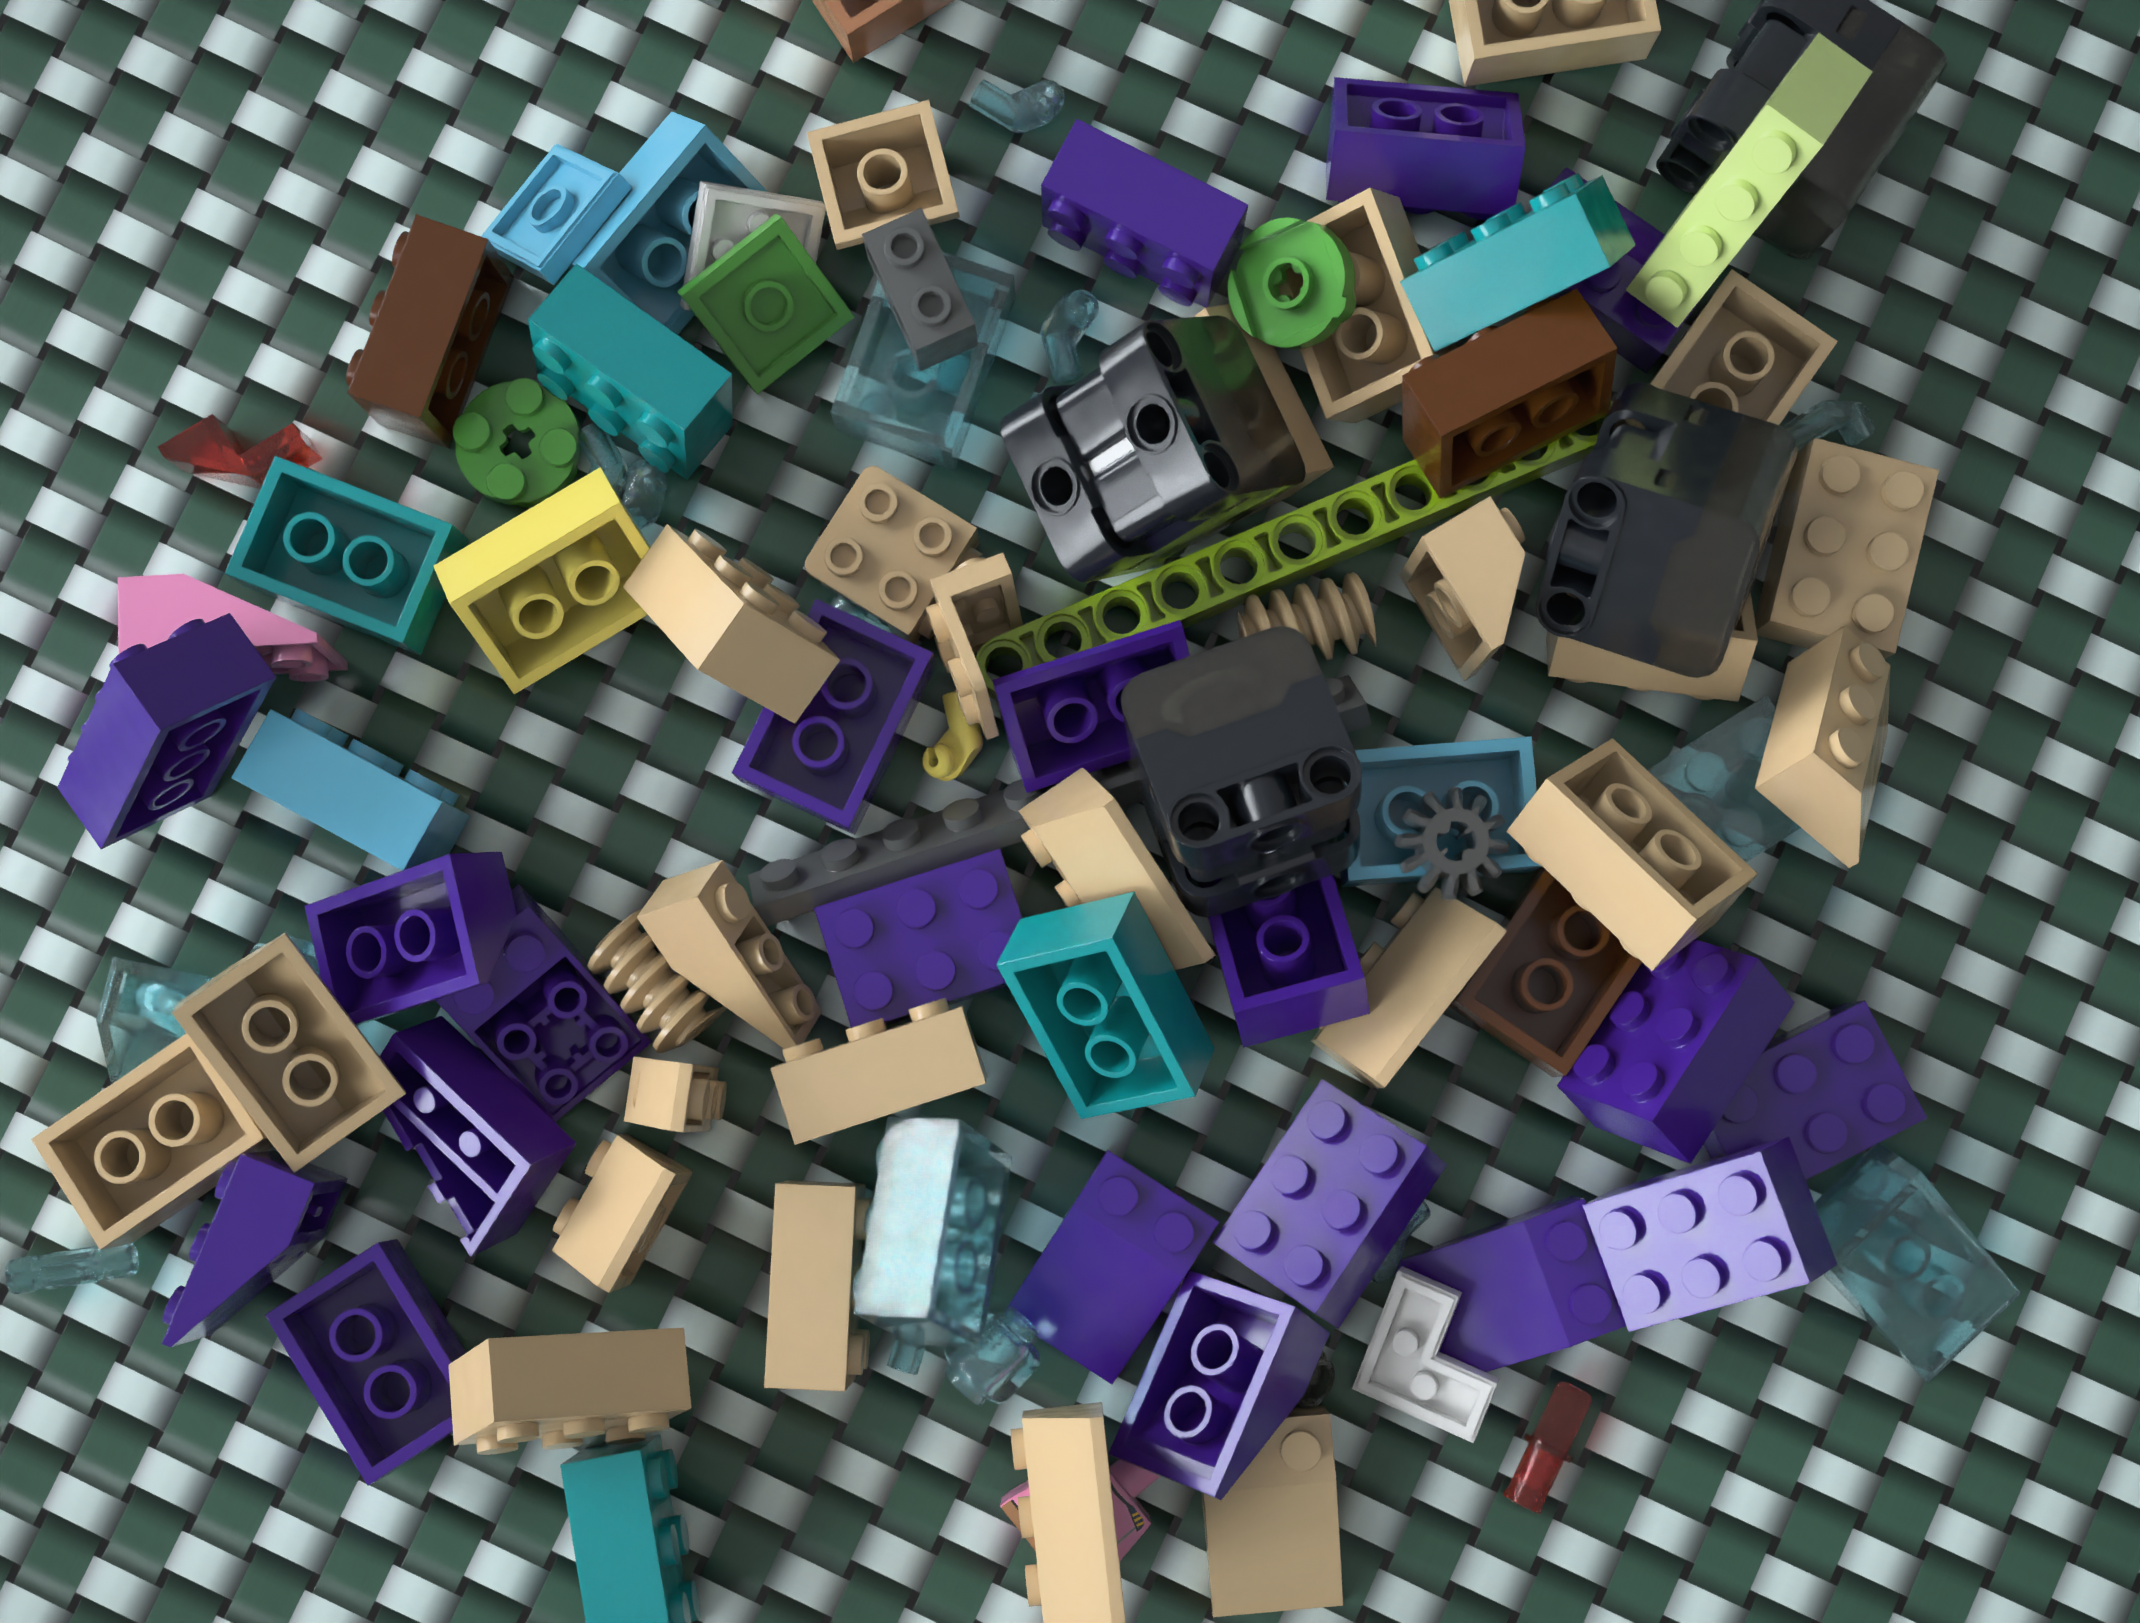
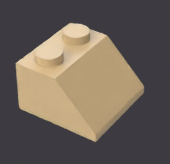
[807,100,960,250]
[552,1134,694,1293]

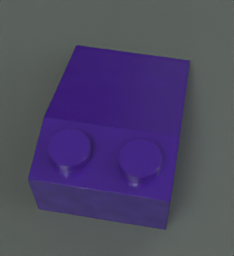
[1003,1149,1219,1384]
[1391,1196,1626,1372]
[1108,1270,1330,1500]

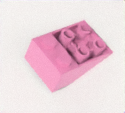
[118,574,348,682]

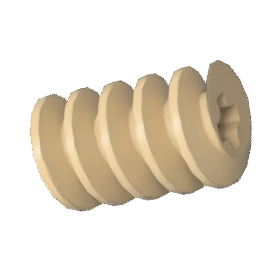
[1237,572,1376,671]
[587,909,726,1053]

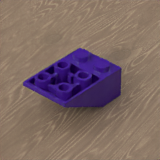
[435,884,652,1122]
[161,1150,348,1347]

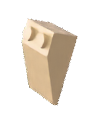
[1201,1405,1343,1617]

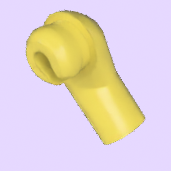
[922,691,983,781]

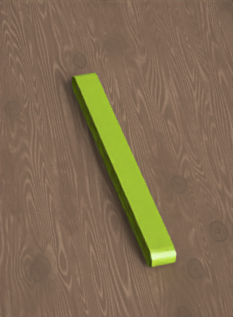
[976,400,1613,700]

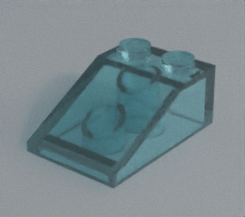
[1815,1143,2021,1383]

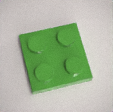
[677,214,855,395]

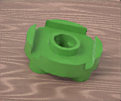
[1228,217,1356,350]
[453,378,583,507]

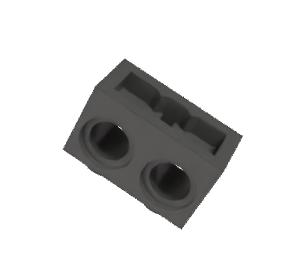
[862,208,978,371]

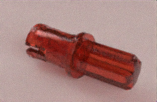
[1503,1381,1592,1514]

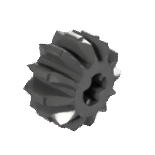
[1395,787,1510,901]

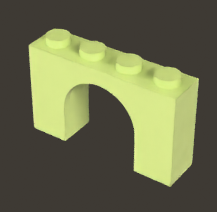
[1626,33,1873,328]

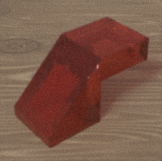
[158,414,323,489]

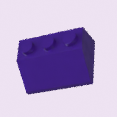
[1326,77,1526,220]
[1530,167,1702,374]
[992,620,1193,793]
[305,852,517,1026]

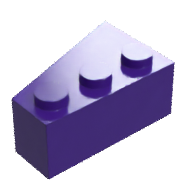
[380,1016,576,1258]

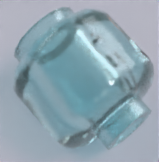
[944,1306,1041,1406]

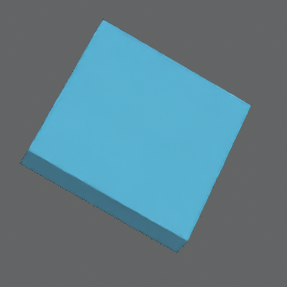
[482,144,632,285]

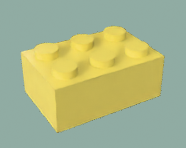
[433,467,651,694]

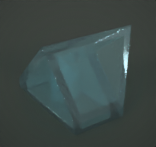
[96,957,214,1084]

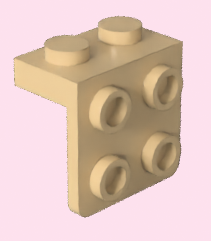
[805,466,983,644]
[926,553,1023,740]

